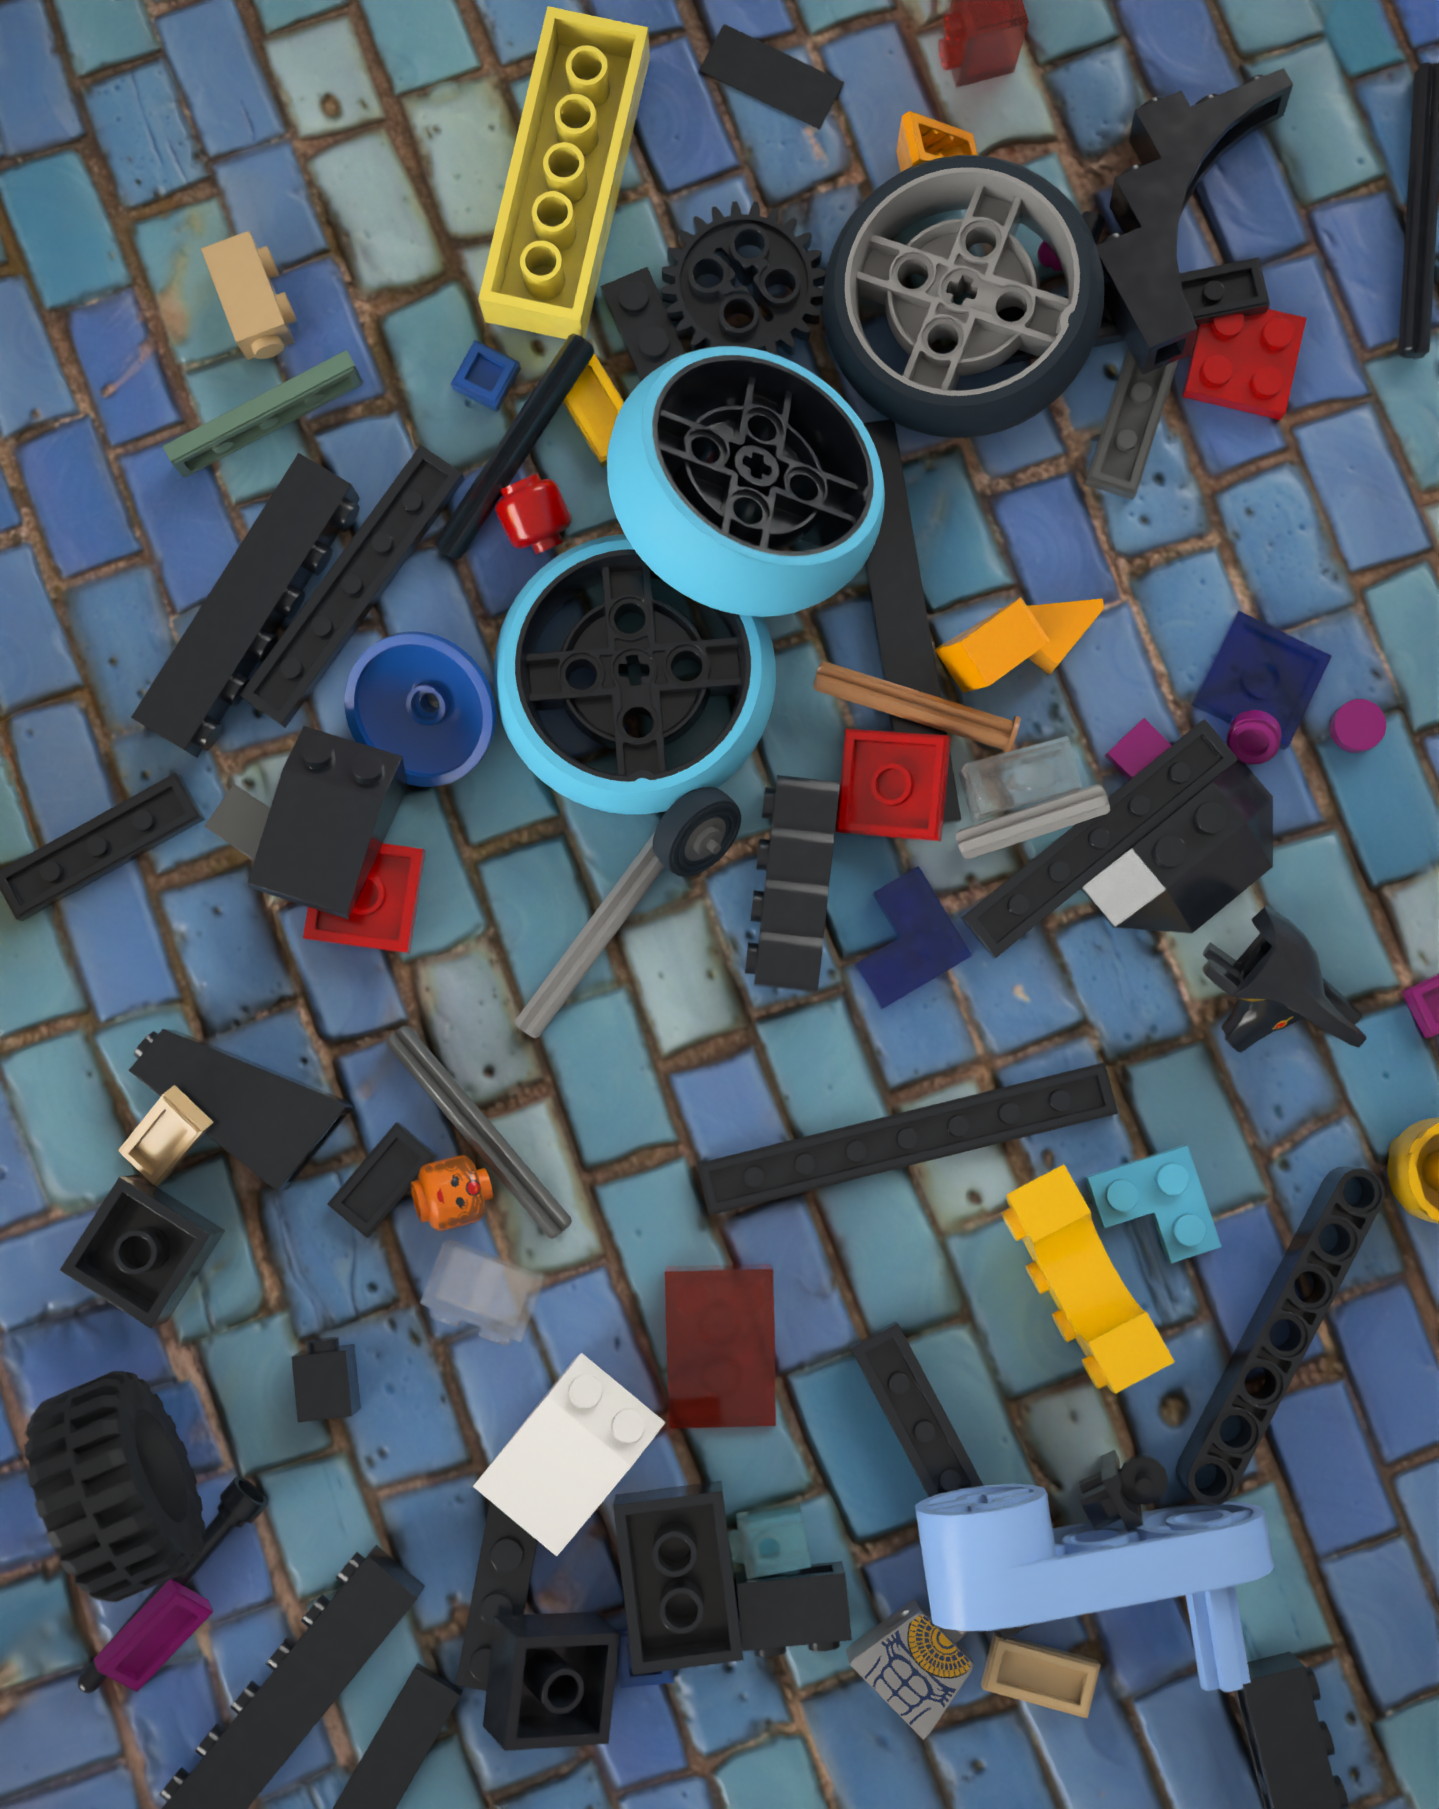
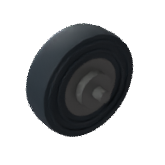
[653,787,741,877]

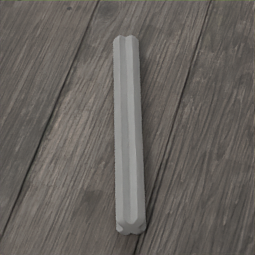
[515,832,665,1038]

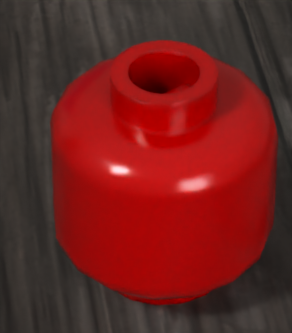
[495,473,572,555]

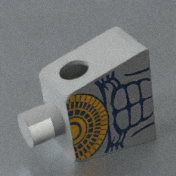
[846,1599,975,1740]

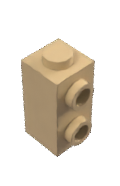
[201,231,297,360]

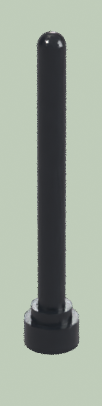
[78,1477,268,1693]

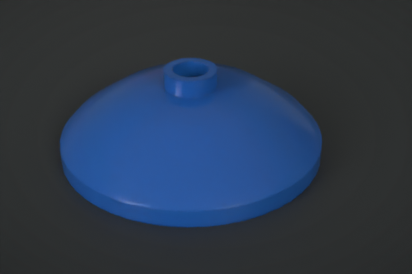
[344,631,496,787]

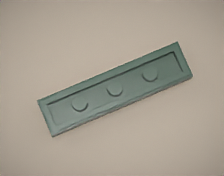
[162,350,364,477]

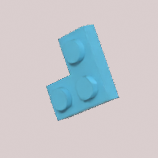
[1084,1145,1222,1263]

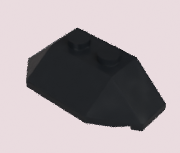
[1081,760,1273,934]

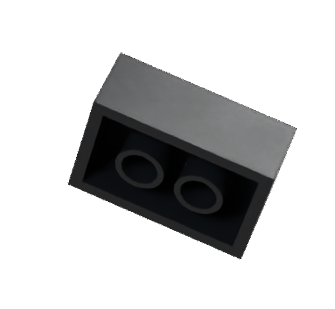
[613,1481,743,1675]

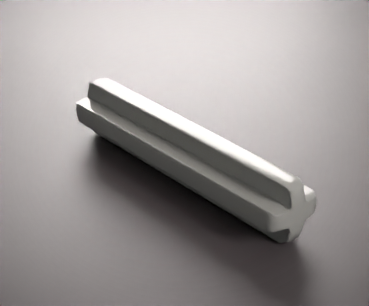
[956,784,1110,859]

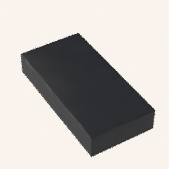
[328,1122,438,1238]

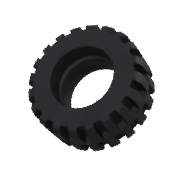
[25,1371,205,1602]

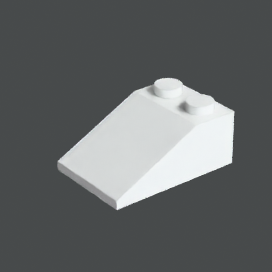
[473,1353,666,1556]

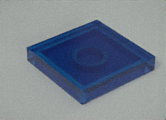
[1191,611,1332,750]

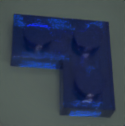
[855,866,972,1009]

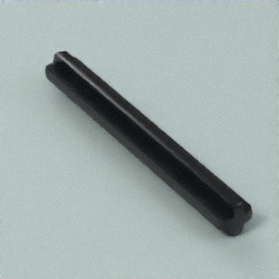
[435,333,595,560]

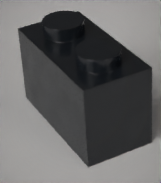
[736,1561,852,1657]

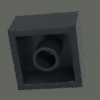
[60,1175,225,1328]
[483,1612,620,1751]

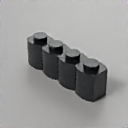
[745,775,840,993]

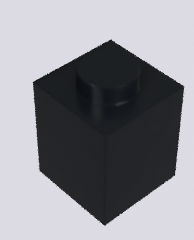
[292,1337,361,1422]

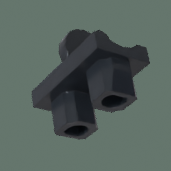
[1079,1450,1168,1532]

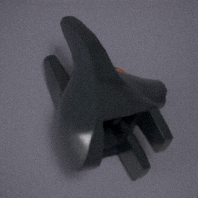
[1202,905,1367,1053]

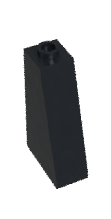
[128,1029,354,1191]

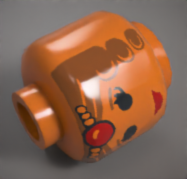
[411,1155,493,1232]

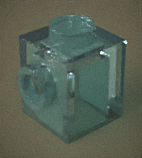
[728,1502,812,1579]

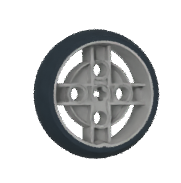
[823,155,1105,438]

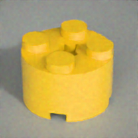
[1387,1117,1439,1224]

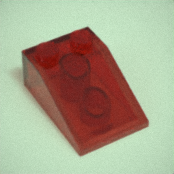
[938,0,1029,88]
[665,1264,776,1429]

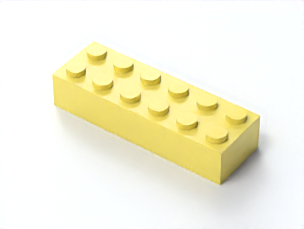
[478,6,650,339]

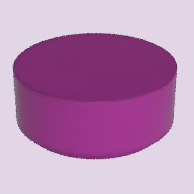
[1329,699,1386,753]
[1226,710,1281,765]

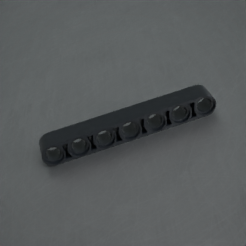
[1176,1167,1385,1506]

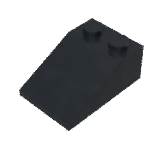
[247,726,408,919]

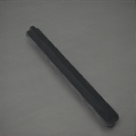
[1398,62,1439,359]

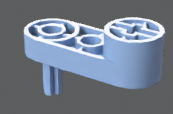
[915,1484,1275,1692]

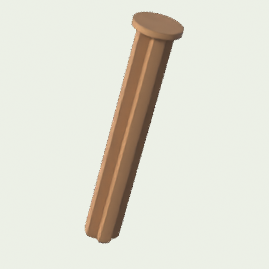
[813,662,1021,757]

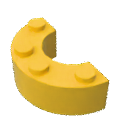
[1001,1164,1175,1393]

